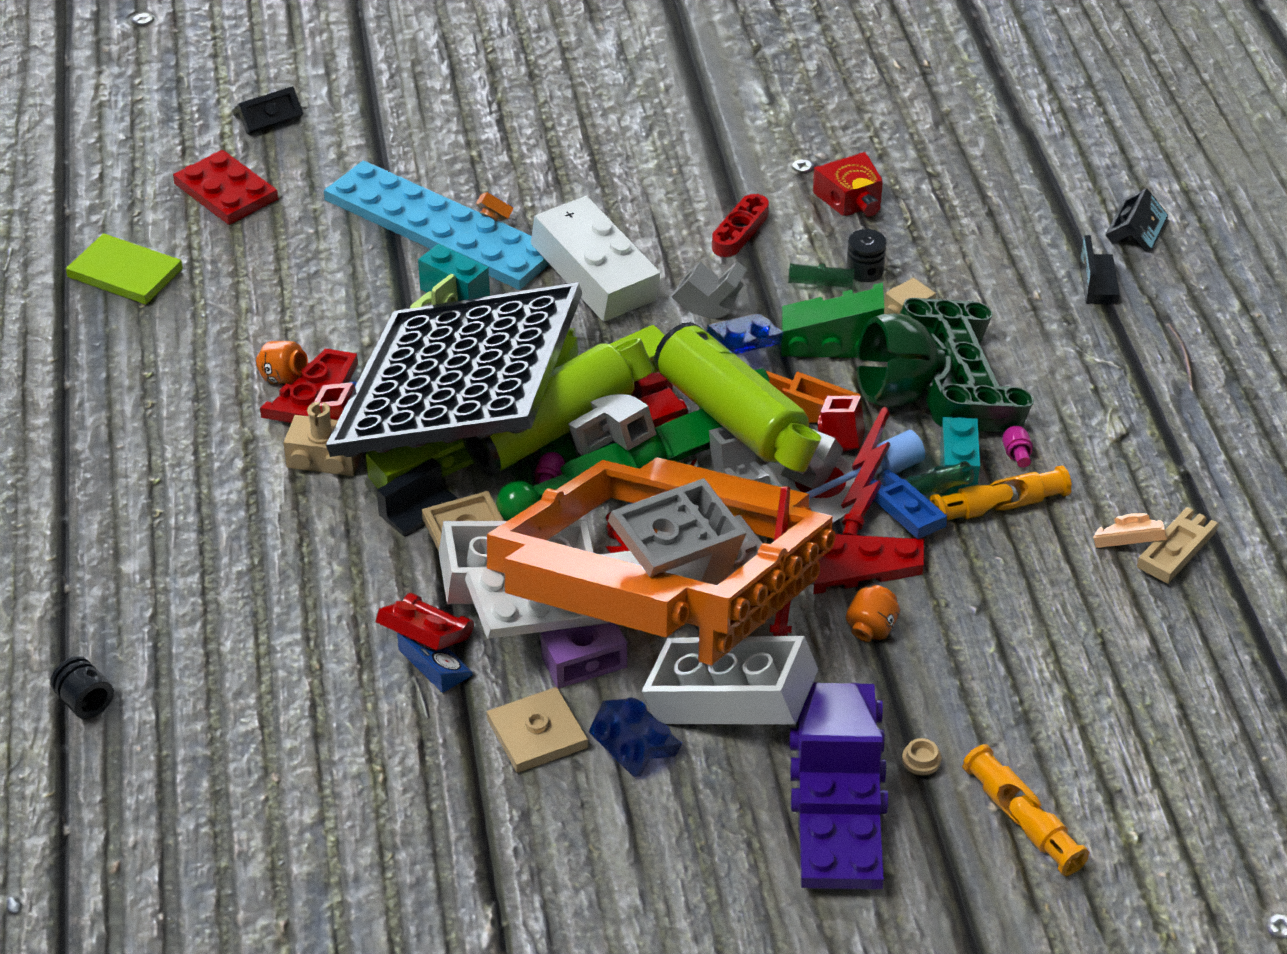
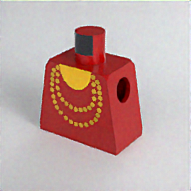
[813,152,883,217]

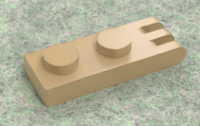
[1137,507,1219,584]

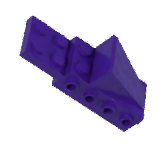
[790,682,888,890]

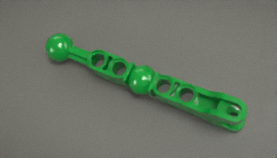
[496,368,770,521]

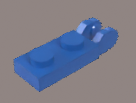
[869,469,947,539]

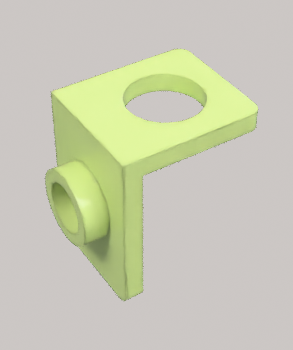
[410,274,458,308]

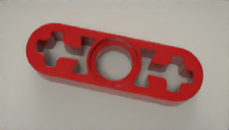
[712,194,769,257]

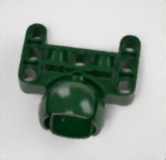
[857,298,1034,432]

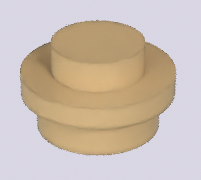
[902,738,941,775]

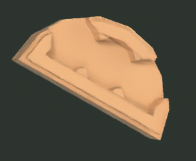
[1093,513,1167,548]

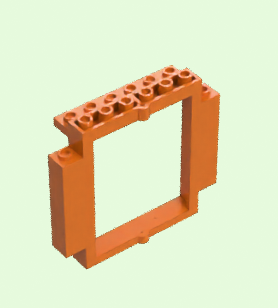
[487,457,835,665]

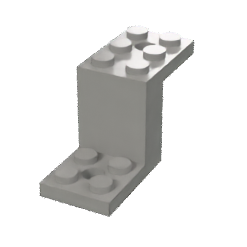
[608,478,763,585]

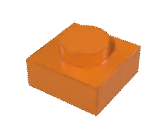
[475,192,514,221]

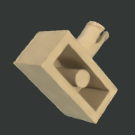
[283,402,363,476]

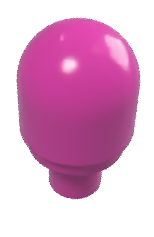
[1002,426,1033,468]
[534,452,565,484]

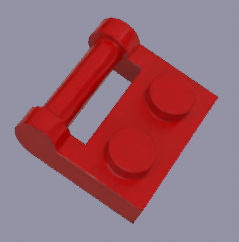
[375,593,474,650]

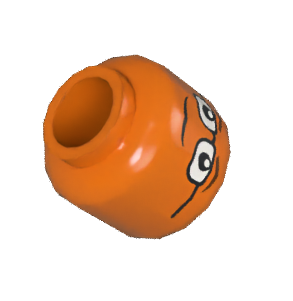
[256,341,308,384]
[846,585,901,642]

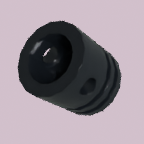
[846,229,886,282]
[50,656,114,719]

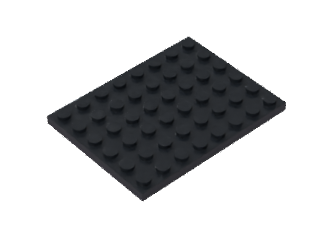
[326,282,582,457]

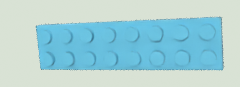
[324,160,550,290]

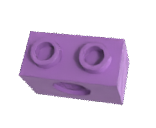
[540,622,627,688]

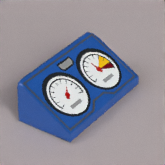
[397,633,473,693]

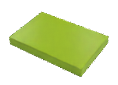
[66,233,183,305]

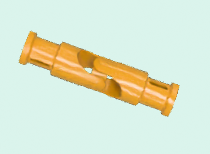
[930,465,1072,520]
[962,744,1090,876]

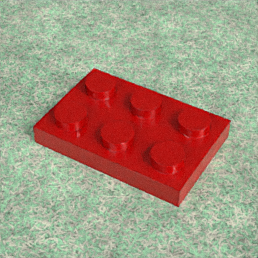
[173,149,278,225]

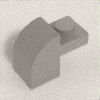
[671,261,747,319]
[569,394,656,455]
[709,427,770,484]
[781,429,843,489]

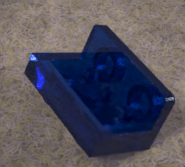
[706,313,783,355]
[589,697,682,777]

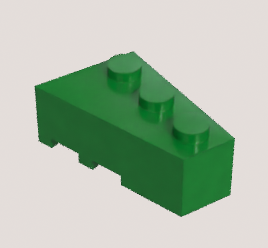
[781,282,884,358]

